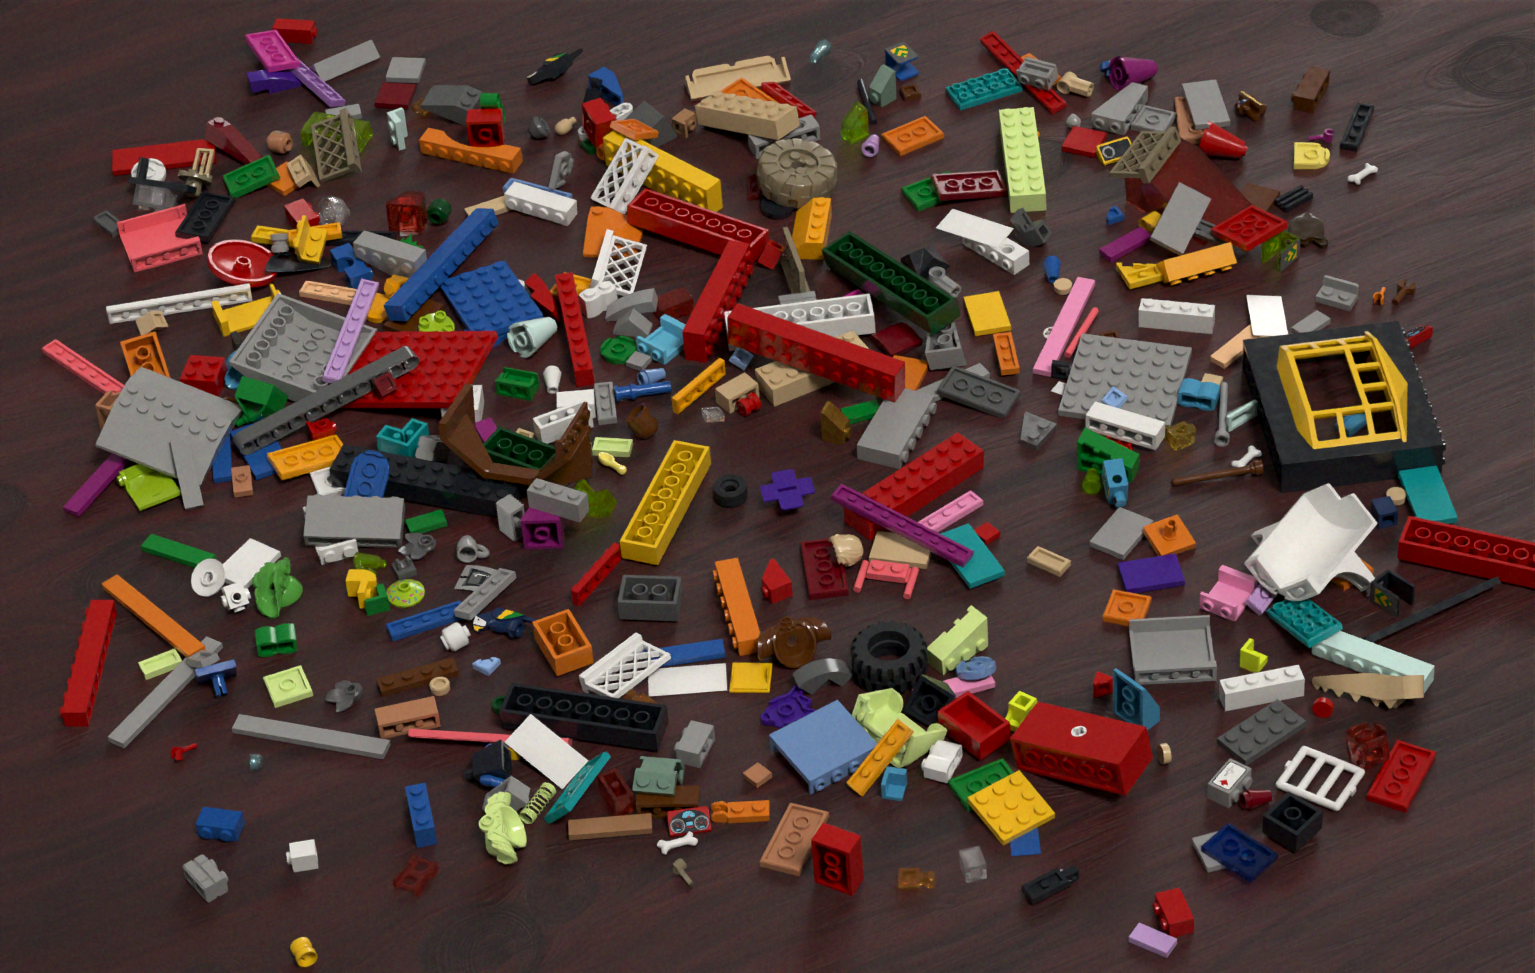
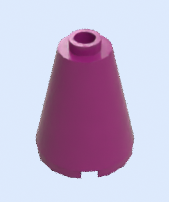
[1109,56,1158,91]

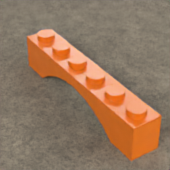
[419,128,523,174]

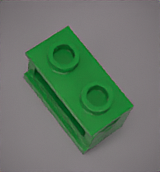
[495,367,540,401]

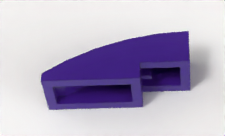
[246,70,302,94]

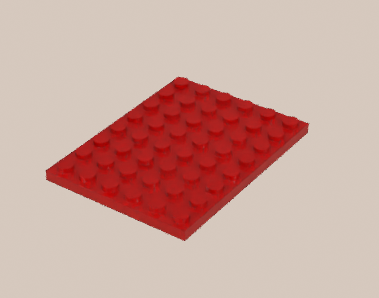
[340,330,498,408]

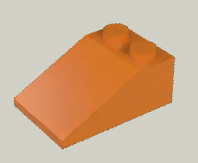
[120,332,170,378]

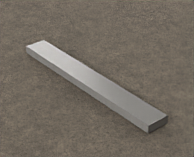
[108,636,223,749]
[232,714,390,759]

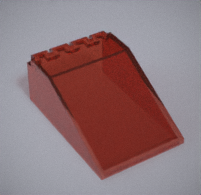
[1125,137,1252,245]

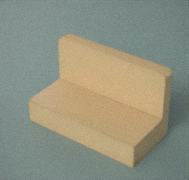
[287,154,320,188]

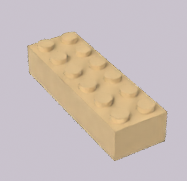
[695,91,800,140]
[755,330,869,407]

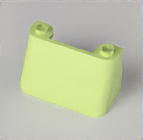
[852,688,947,768]

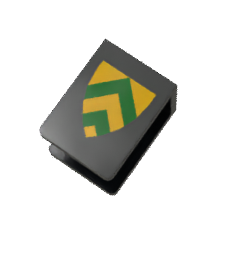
[1370,569,1415,617]

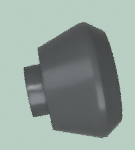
[528,116,550,139]

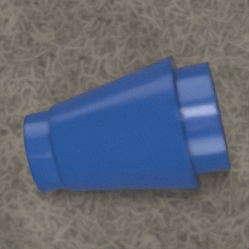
[1043,256,1061,283]

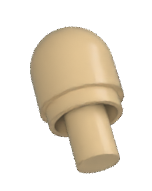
[555,117,577,136]

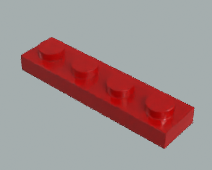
[760,82,817,118]
[571,542,622,607]

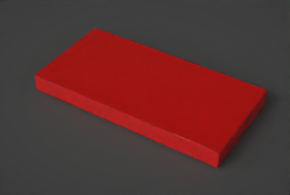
[1366,740,1436,813]

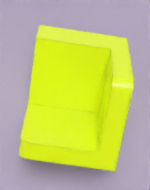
[1240,638,1268,673]

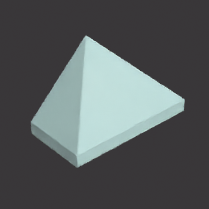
[1226,400,1257,432]

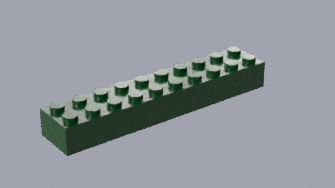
[821,231,961,335]

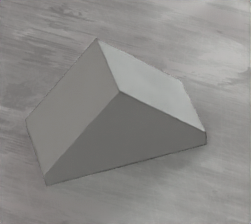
[613,308,653,338]

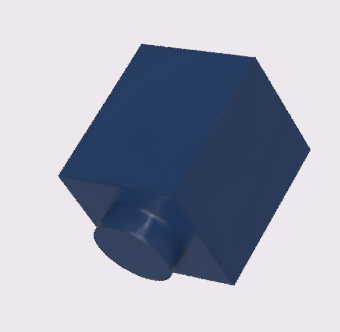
[1370,496,1398,529]

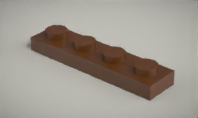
[376,657,459,697]

